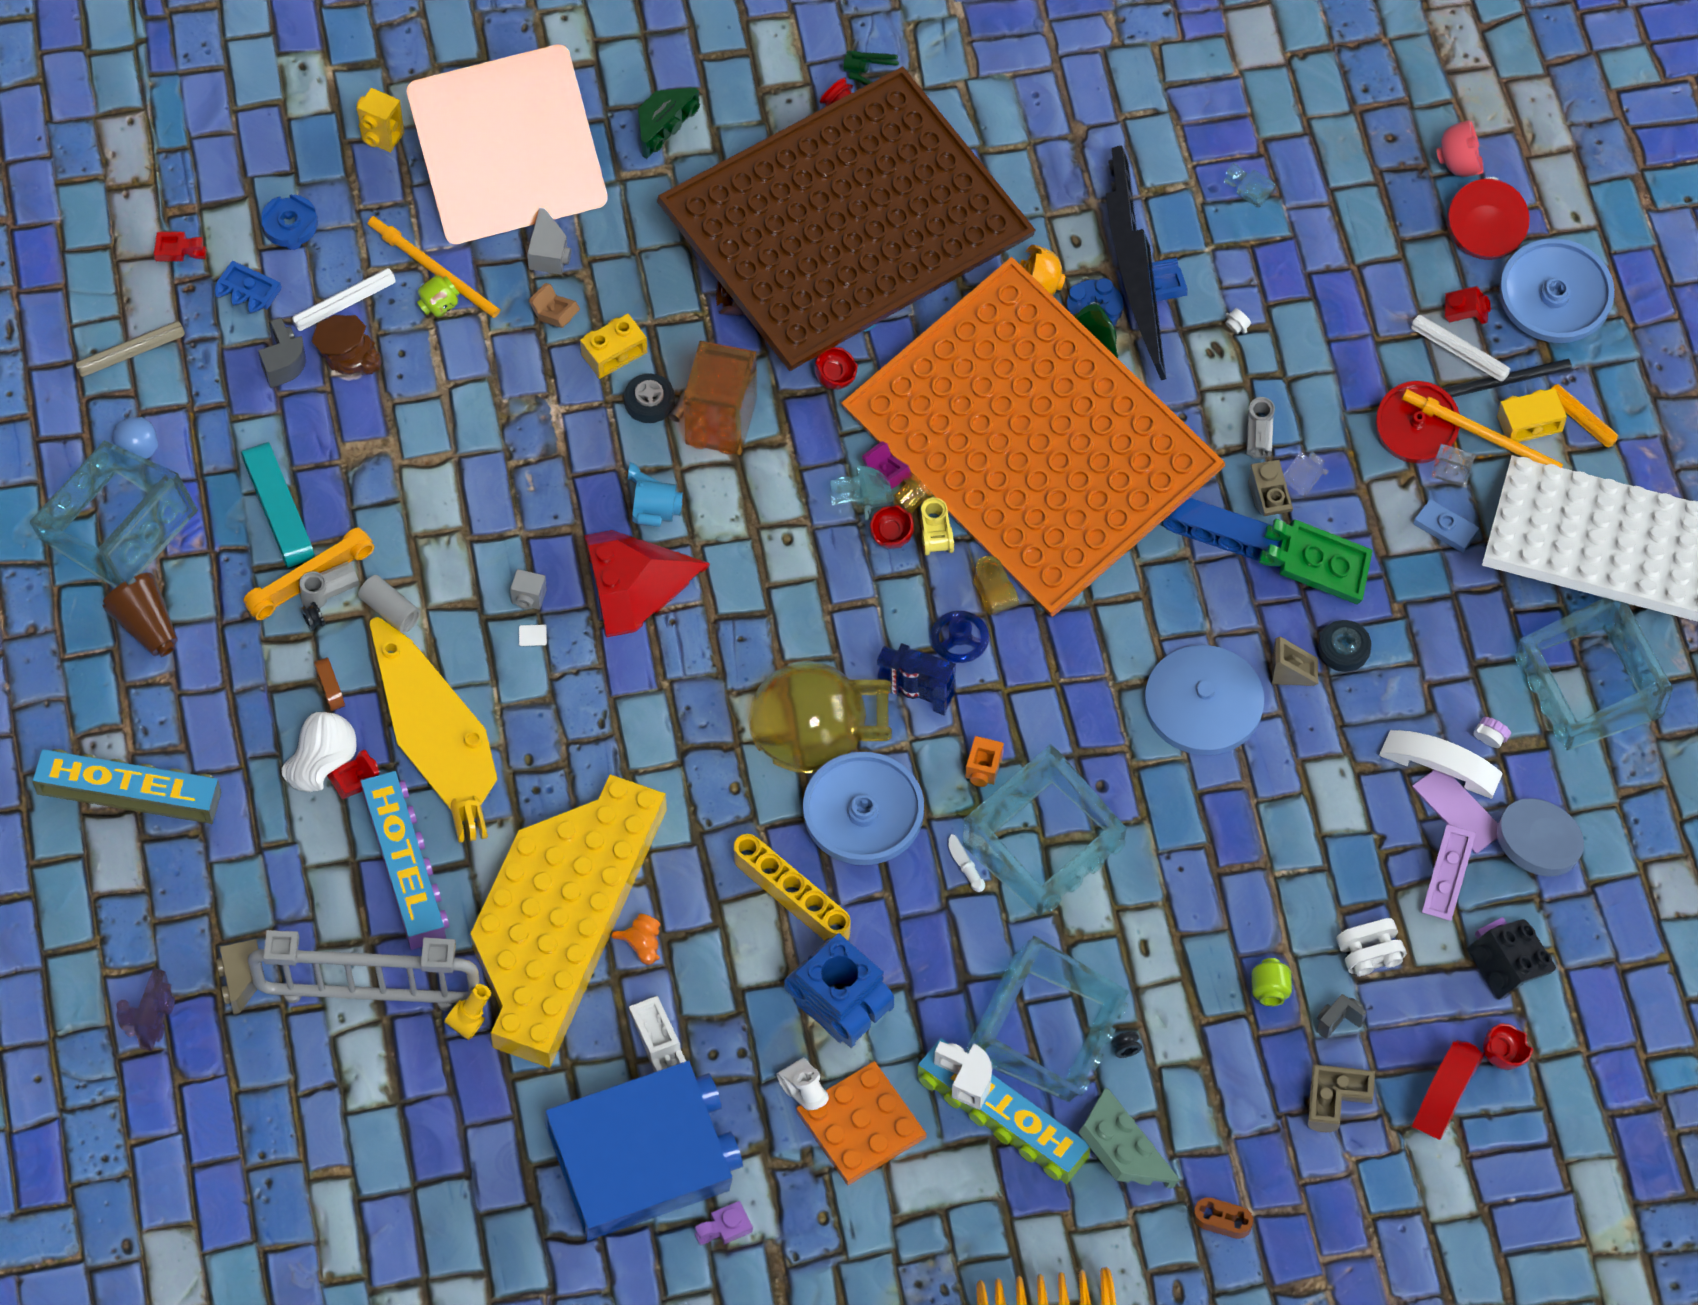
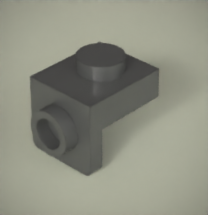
[1317,994,1367,1039]

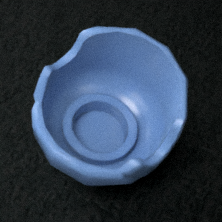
[112,417,158,462]

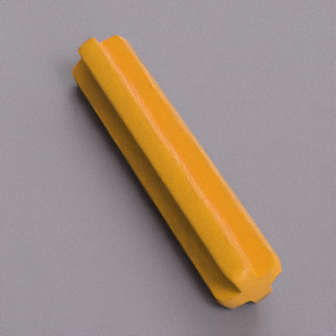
[1551,384,1618,448]

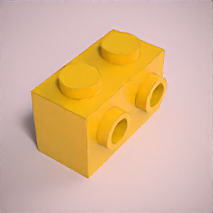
[356,88,404,153]
[580,314,648,379]
[1497,388,1567,442]

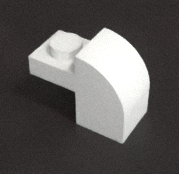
[934,1041,992,1110]

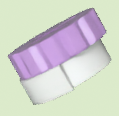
[1473,717,1511,748]

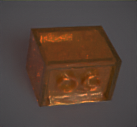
[683,341,757,455]

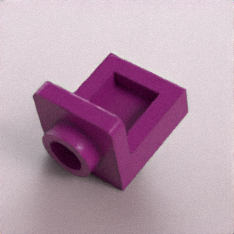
[862,441,912,490]

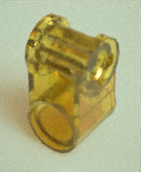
[974,556,1019,615]

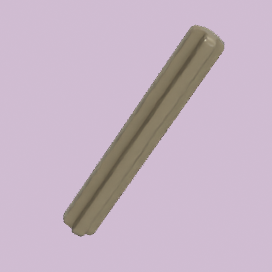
[76,321,184,377]

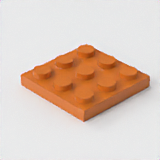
[796,1061,926,1186]

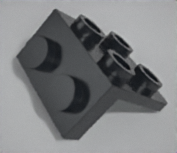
[1466,919,1556,1000]

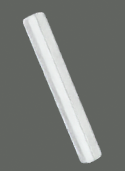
[292,268,396,331]
[1411,315,1510,381]

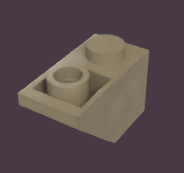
[1248,460,1293,516]
[216,939,265,1014]

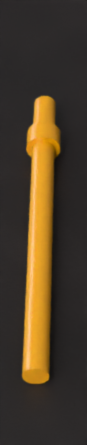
[367,216,500,318]
[1402,389,1563,468]

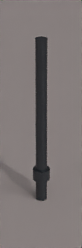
[1439,359,1572,398]

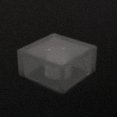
[1431,444,1476,488]

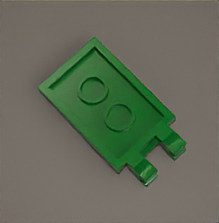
[1258,519,1373,605]

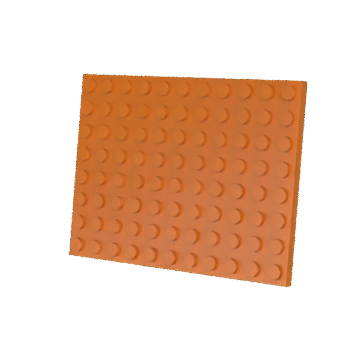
[841,257,1225,617]

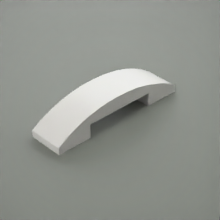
[1379,730,1503,799]

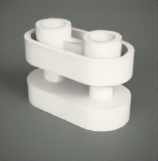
[1336,918,1407,976]

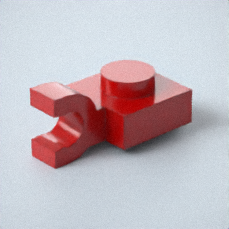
[154,232,207,262]

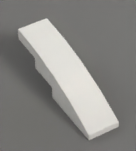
[629,996,686,1072]

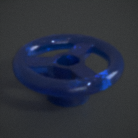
[930,611,989,663]

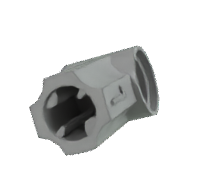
[1246,397,1275,459]
[299,561,359,608]

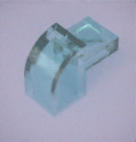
[830,466,894,521]

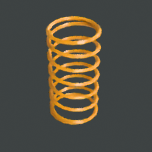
[976,1267,1116,1305]

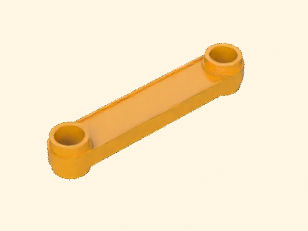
[243,528,375,620]

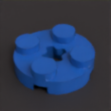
[261,195,318,250]
[1066,278,1124,326]

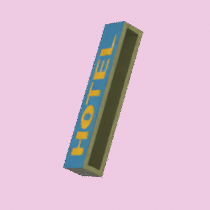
[33,749,222,824]

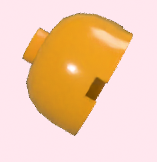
[1020,244,1065,296]

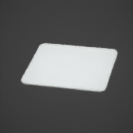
[519,625,547,646]

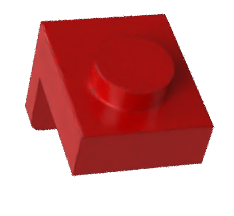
[1445,286,1491,324]
[327,749,379,800]

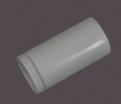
[358,575,421,633]

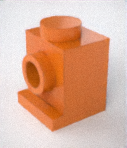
[965,736,1004,787]

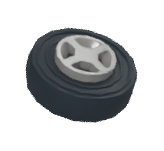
[624,373,675,423]

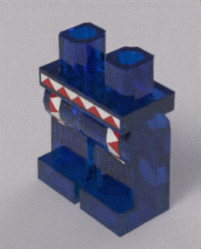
[877,643,956,715]

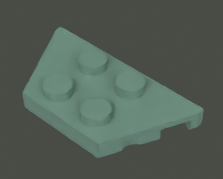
[1078,1088,1180,1188]

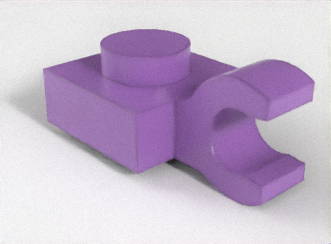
[695,1201,753,1245]

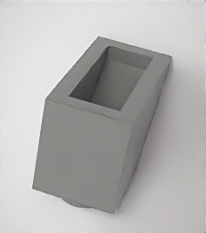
[527,208,572,275]

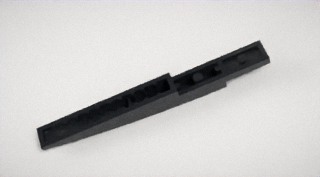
[1106,145,1166,380]

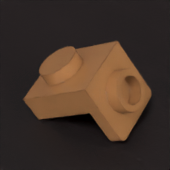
[529,283,580,328]

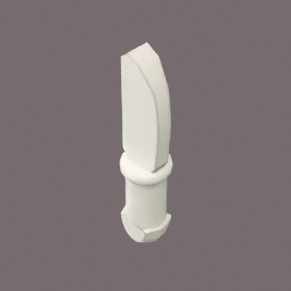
[948,834,985,892]

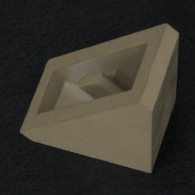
[1272,636,1318,686]

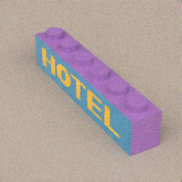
[361,771,450,950]

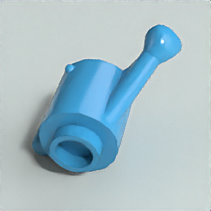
[628,462,683,527]

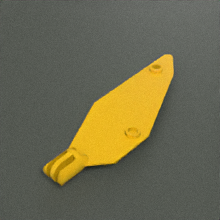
[370,617,498,843]

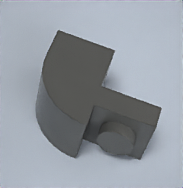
[258,317,306,388]

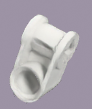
[776,1057,829,1110]

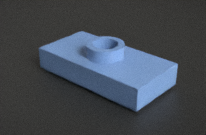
[1414,499,1479,553]

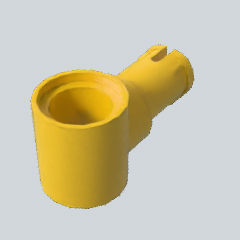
[444,984,491,1041]

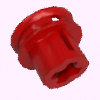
[819,77,853,107]

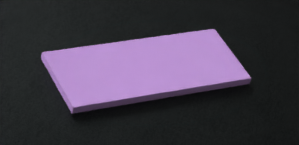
[1412,770,1498,854]

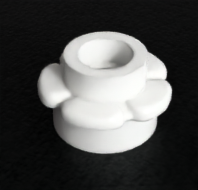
[1225,308,1251,334]

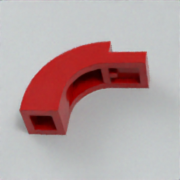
[1412,1040,1485,1140]

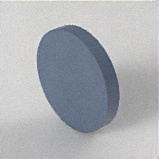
[1497,798,1584,876]

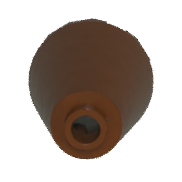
[102,572,178,657]

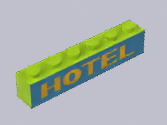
[917,1038,1091,1184]

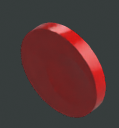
[1447,179,1530,260]
[1376,381,1460,463]

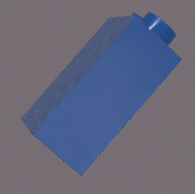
[545,1060,743,1241]

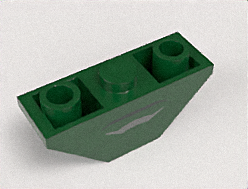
[638,87,700,159]

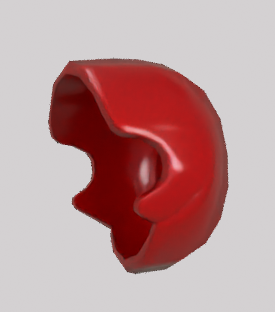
[814,347,858,390]
[870,505,914,549]
[1483,1023,1533,1070]

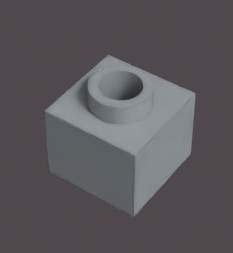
[510,569,547,610]

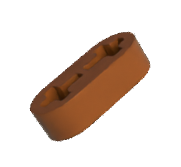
[313,657,345,711]
[1193,1197,1253,1239]

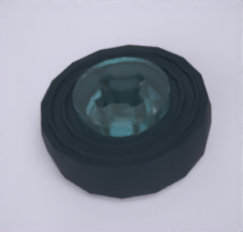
[1318,620,1372,672]

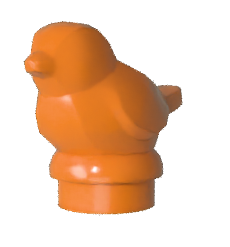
[611,914,661,965]

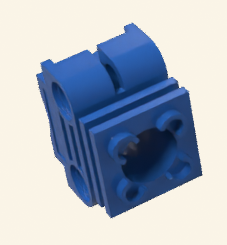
[784,933,894,1048]

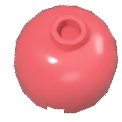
[1437,120,1484,177]

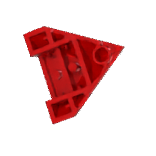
[584,530,710,638]

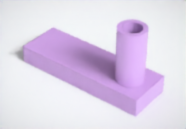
[1422,824,1476,921]

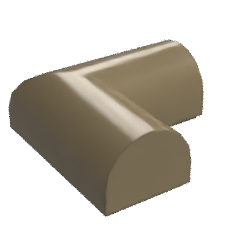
[1308,1064,1375,1132]

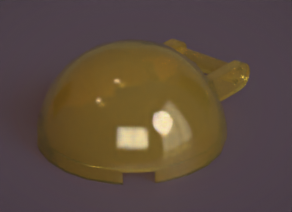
[748,661,892,773]

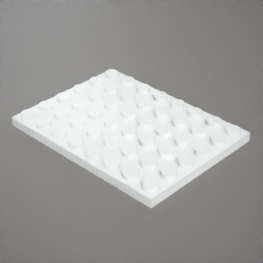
[1482,455,1698,622]

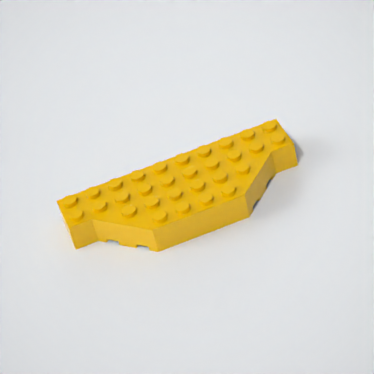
[470,774,667,1068]

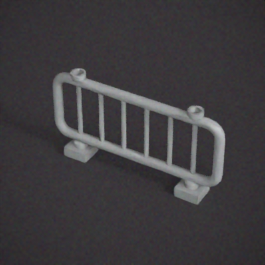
[248,930,480,1011]

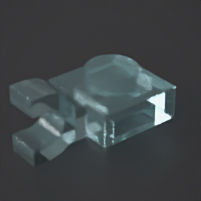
[1224,163,1276,208]

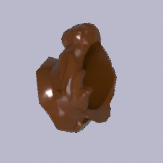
[312,315,382,375]

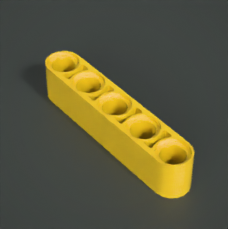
[734,834,851,941]

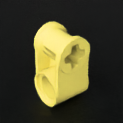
[920,497,954,556]

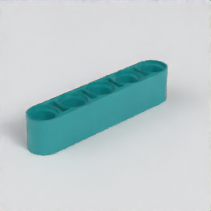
[241,442,315,568]

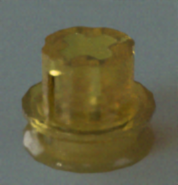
[894,471,936,513]

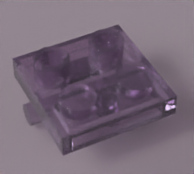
[116,968,175,1051]

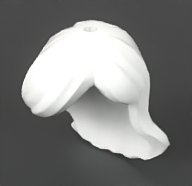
[281,712,357,792]

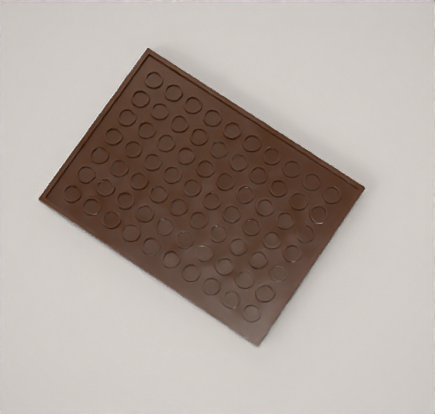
[657,66,1036,371]

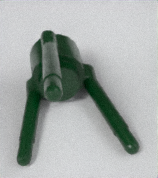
[843,50,899,85]

